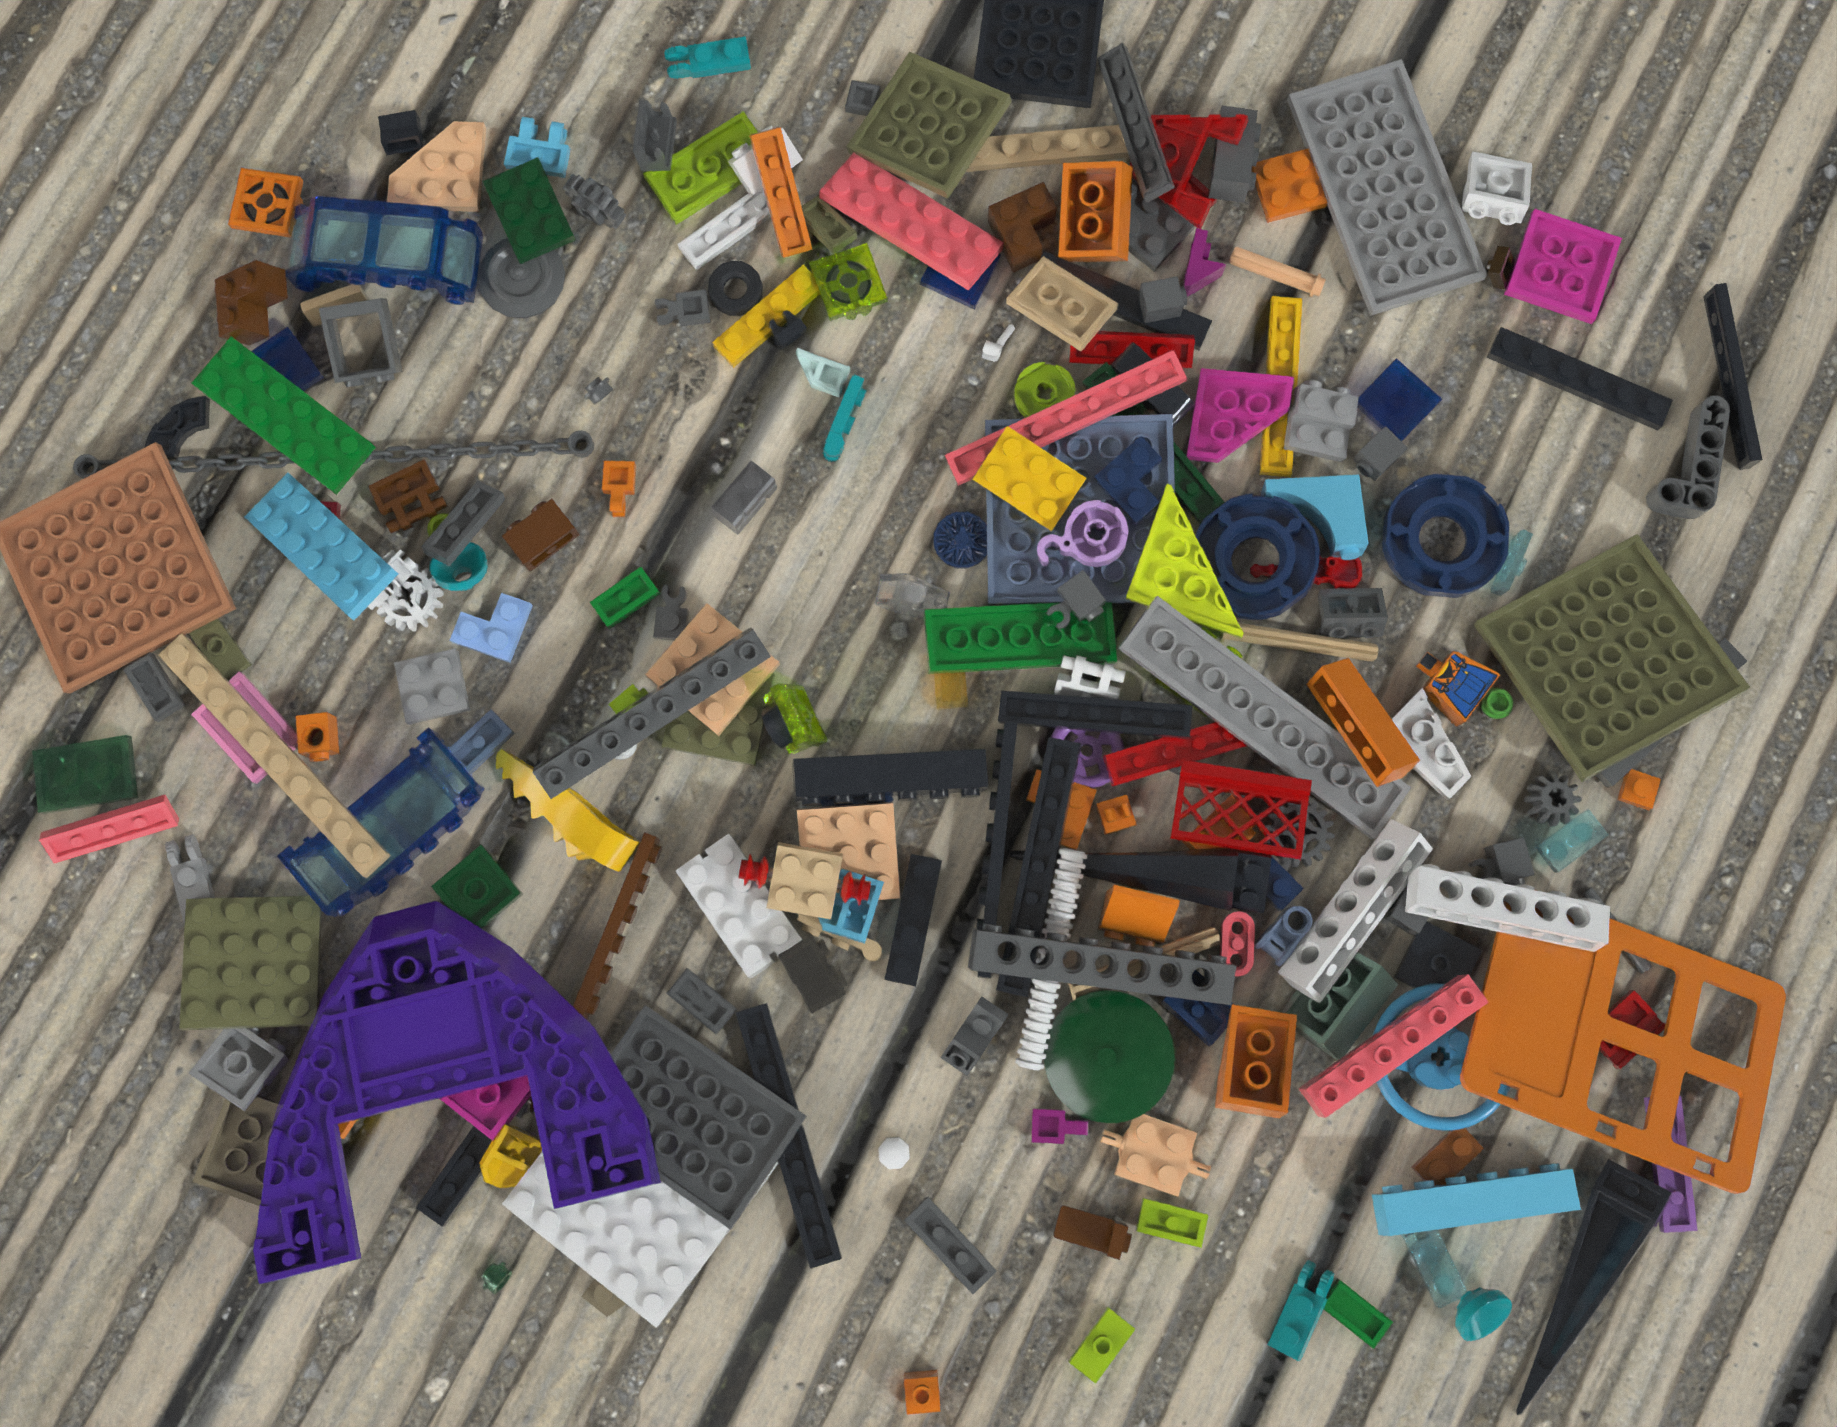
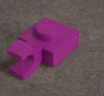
[1031,1109,1088,1144]

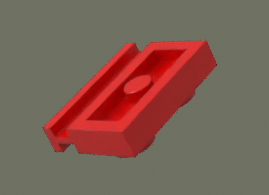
[1599,990,1666,1070]

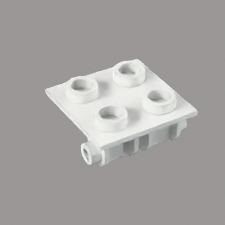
[368,549,417,610]

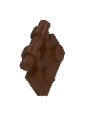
[368,459,448,534]

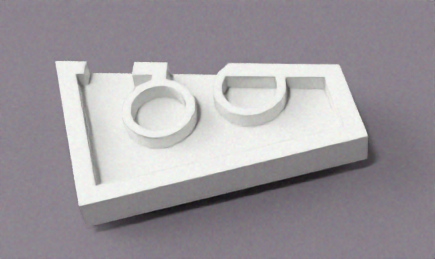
[1391,688,1471,800]

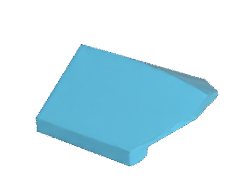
[818,869,884,944]

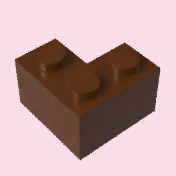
[988,182,1057,273]
[215,260,288,346]

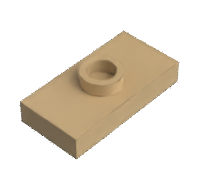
[300,283,369,327]

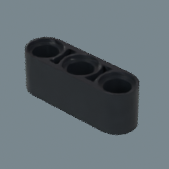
[1110,342,1195,428]

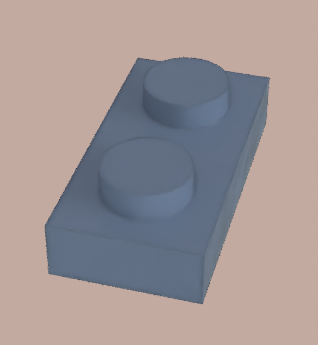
[445,709,515,777]

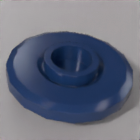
[934,512,987,569]

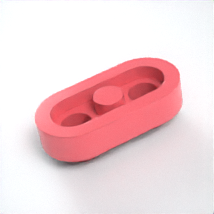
[1220,911,1255,977]

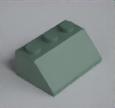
[1280,952,1398,1060]

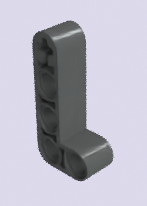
[1646,396,1730,519]

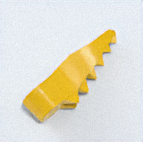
[496,749,640,872]

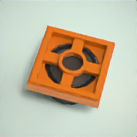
[228,168,304,238]

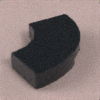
[144,396,210,460]

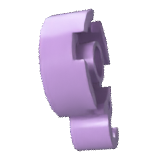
[1037,500,1128,567]

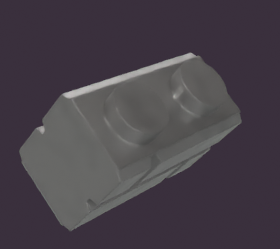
[711,461,777,535]

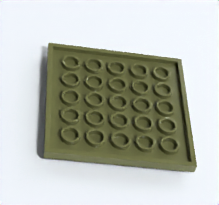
[1474,534,1750,782]

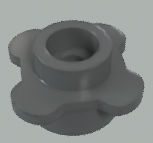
[584,377,613,405]

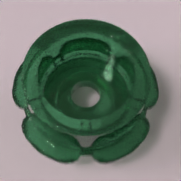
[481,1262,512,1294]

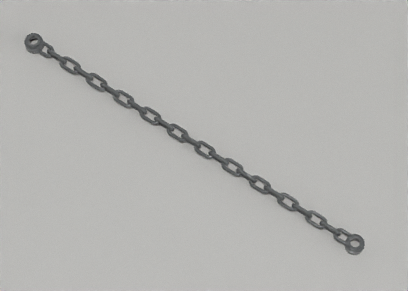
[73,430,595,479]

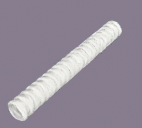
[1015,848,1088,1070]

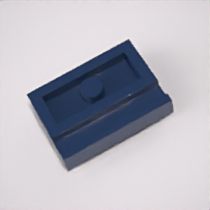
[1160,970,1235,1047]

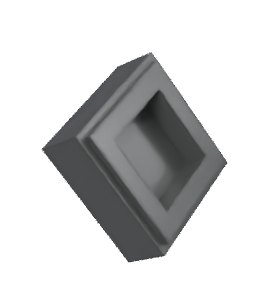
[845,80,881,116]

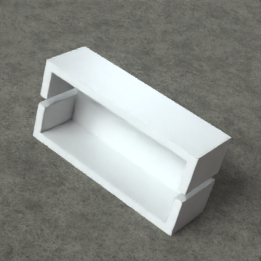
[675,834,804,979]

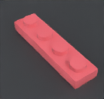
[39,795,179,864]

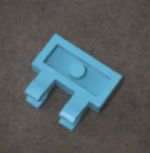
[504,117,571,178]

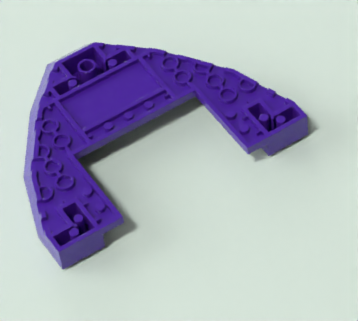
[253,901,661,1284]

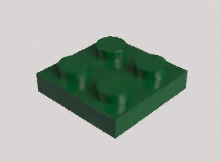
[431,845,523,929]

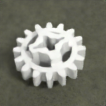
[376,563,444,631]

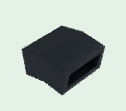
[378,110,423,156]

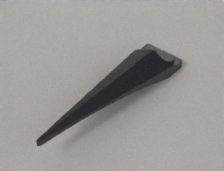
[1010,848,1272,913]
[1516,1159,1673,1416]

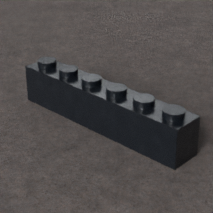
[792,749,988,806]

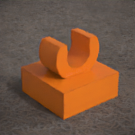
[1096,795,1137,835]

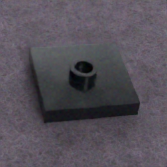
[1393,921,1482,988]

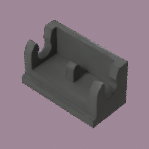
[633,100,677,171]

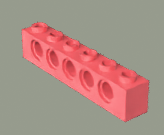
[1298,974,1488,1118]

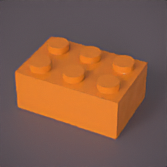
[1058,161,1133,262]

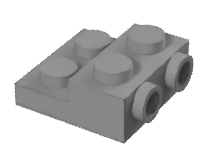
[1284,380,1358,462]
[189,1028,289,1112]

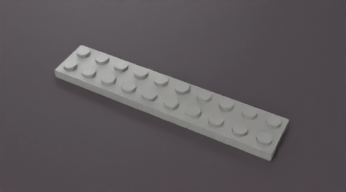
[1118,596,1411,839]

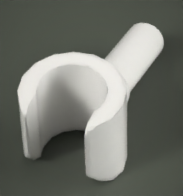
[982,324,1015,362]

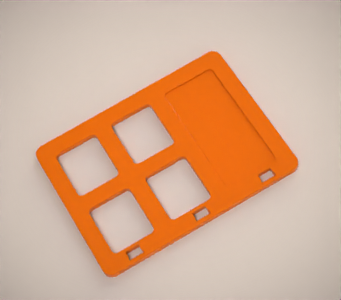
[1460,890,1786,1194]

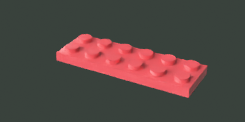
[819,153,1004,290]

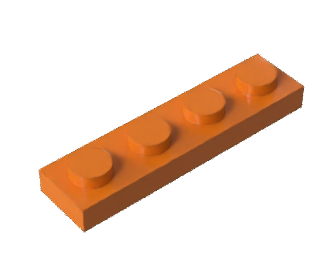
[749,127,813,258]

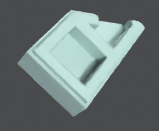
[796,348,850,398]

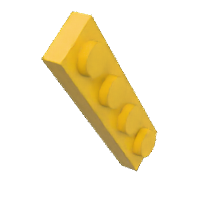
[712,264,824,368]

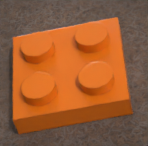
[1251,149,1327,223]

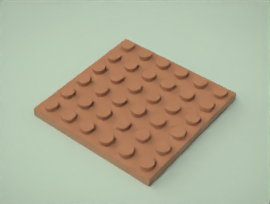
[0,442,236,694]

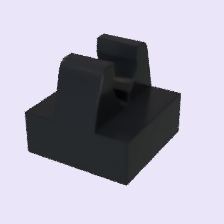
[769,310,807,351]

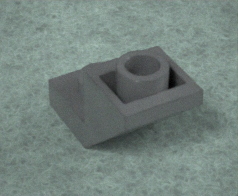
[940,996,1008,1076]

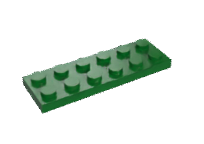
[191,336,376,495]
[923,602,1117,674]

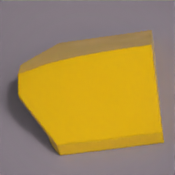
[479,1124,542,1188]

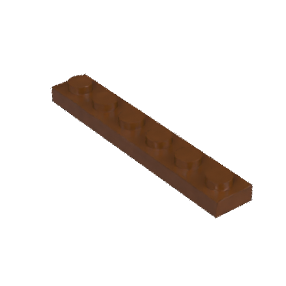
[573,832,662,1019]

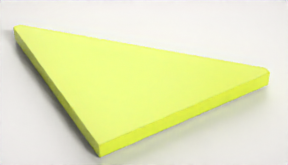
[1126,484,1244,639]

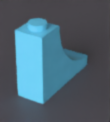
[1261,474,1369,560]

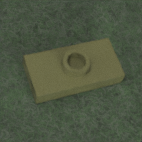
[801,195,857,254]
[189,618,252,681]

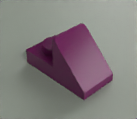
[1183,228,1226,297]

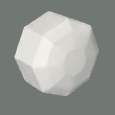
[878,1137,910,1169]

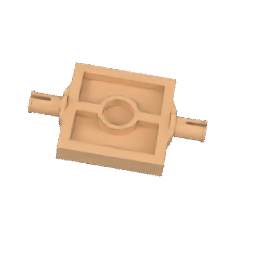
[1100,1114,1211,1197]

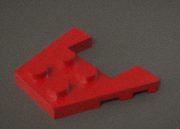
[1129,114,1248,229]

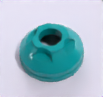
[429,542,488,591]
[1455,1287,1512,1341]

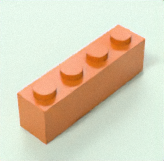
[1306,658,1420,787]

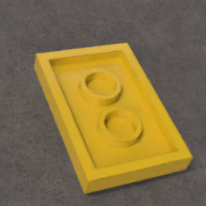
[972,426,1086,531]

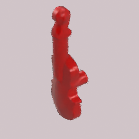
[1250,555,1362,589]

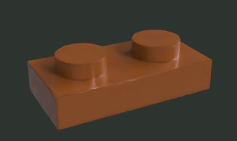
[1411,1128,1484,1186]

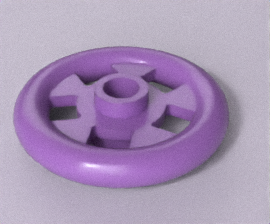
[1051,728,1124,788]

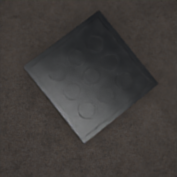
[974,0,1104,108]

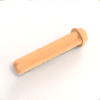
[1229,247,1326,297]

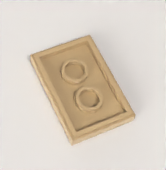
[1006,256,1118,351]

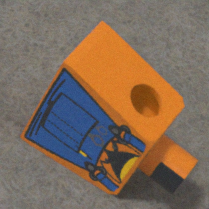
[1416,651,1500,727]

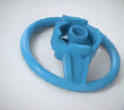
[1373,984,1511,1131]

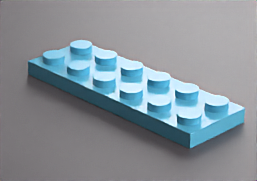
[244,472,399,620]

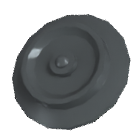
[478,238,565,319]

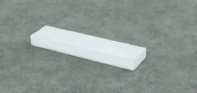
[678,188,771,271]

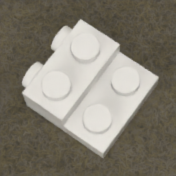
[1461,151,1532,225]

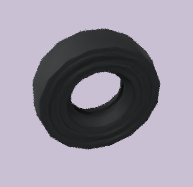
[708,261,763,316]

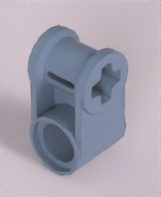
[1254,906,1313,967]

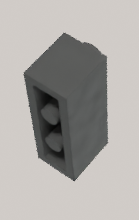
[1208,105,1261,203]

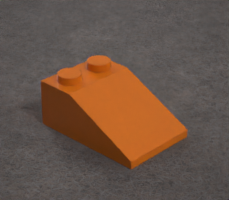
[1097,885,1180,947]
[1215,1004,1297,1118]

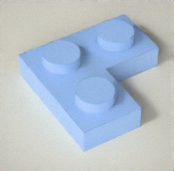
[449,593,533,663]

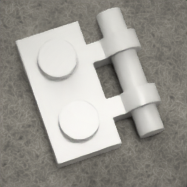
[1053,655,1126,700]

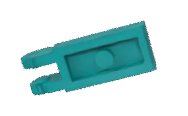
[664,36,751,79]
[823,374,867,463]
[1267,1260,1334,1361]

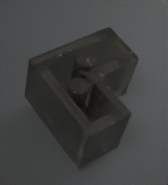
[778,936,849,1014]

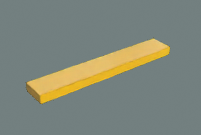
[1259,296,1303,477]

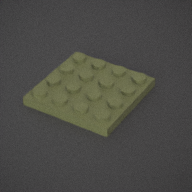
[846,52,1012,198]
[179,896,322,1030]

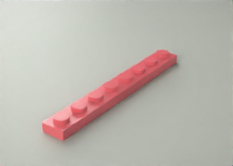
[945,350,1187,486]

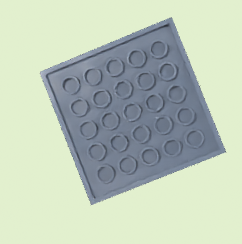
[985,414,1175,606]

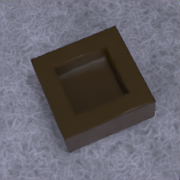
[1486,246,1515,289]

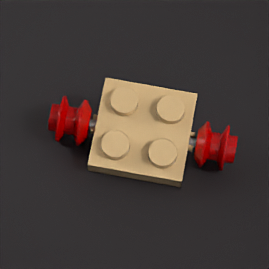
[738,842,871,919]

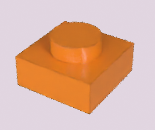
[1617,769,1661,810]

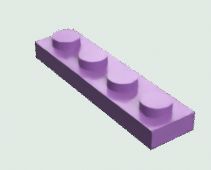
[1644,1096,1698,1233]

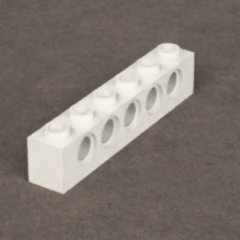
[1278,819,1433,1003]
[1405,864,1610,952]

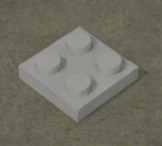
[394,648,470,725]

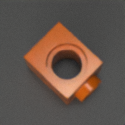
[296,712,340,762]
[904,1370,940,1415]

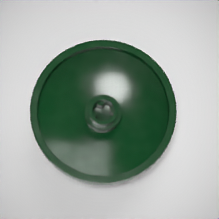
[1044,991,1176,1123]

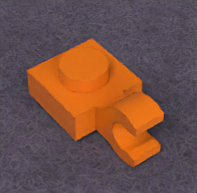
[602,461,636,517]

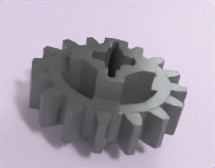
[563,174,626,229]
[1265,801,1335,868]

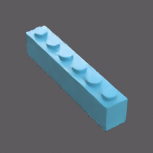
[1372,1163,1581,1236]

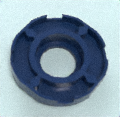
[1382,474,1509,598]
[1195,494,1319,620]

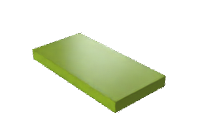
[643,111,758,225]

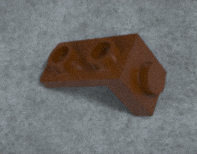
[1053,1205,1132,1260]

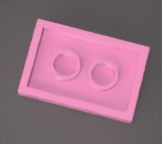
[191,671,298,784]

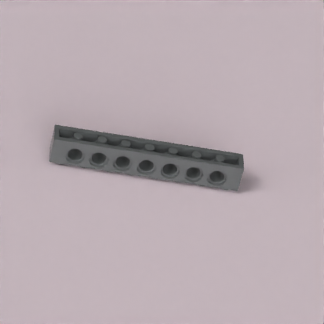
[533,627,771,799]
[968,923,1236,1005]

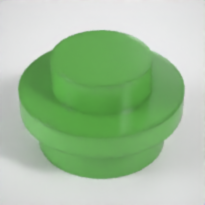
[1481,688,1513,719]

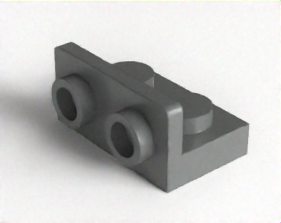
[1318,588,1388,638]

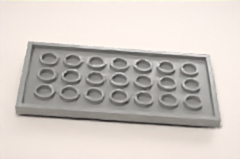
[1287,59,1487,316]

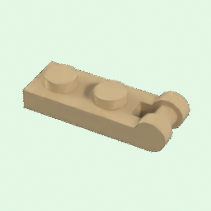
[797,914,882,962]

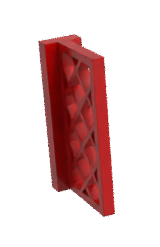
[1170,760,1312,860]

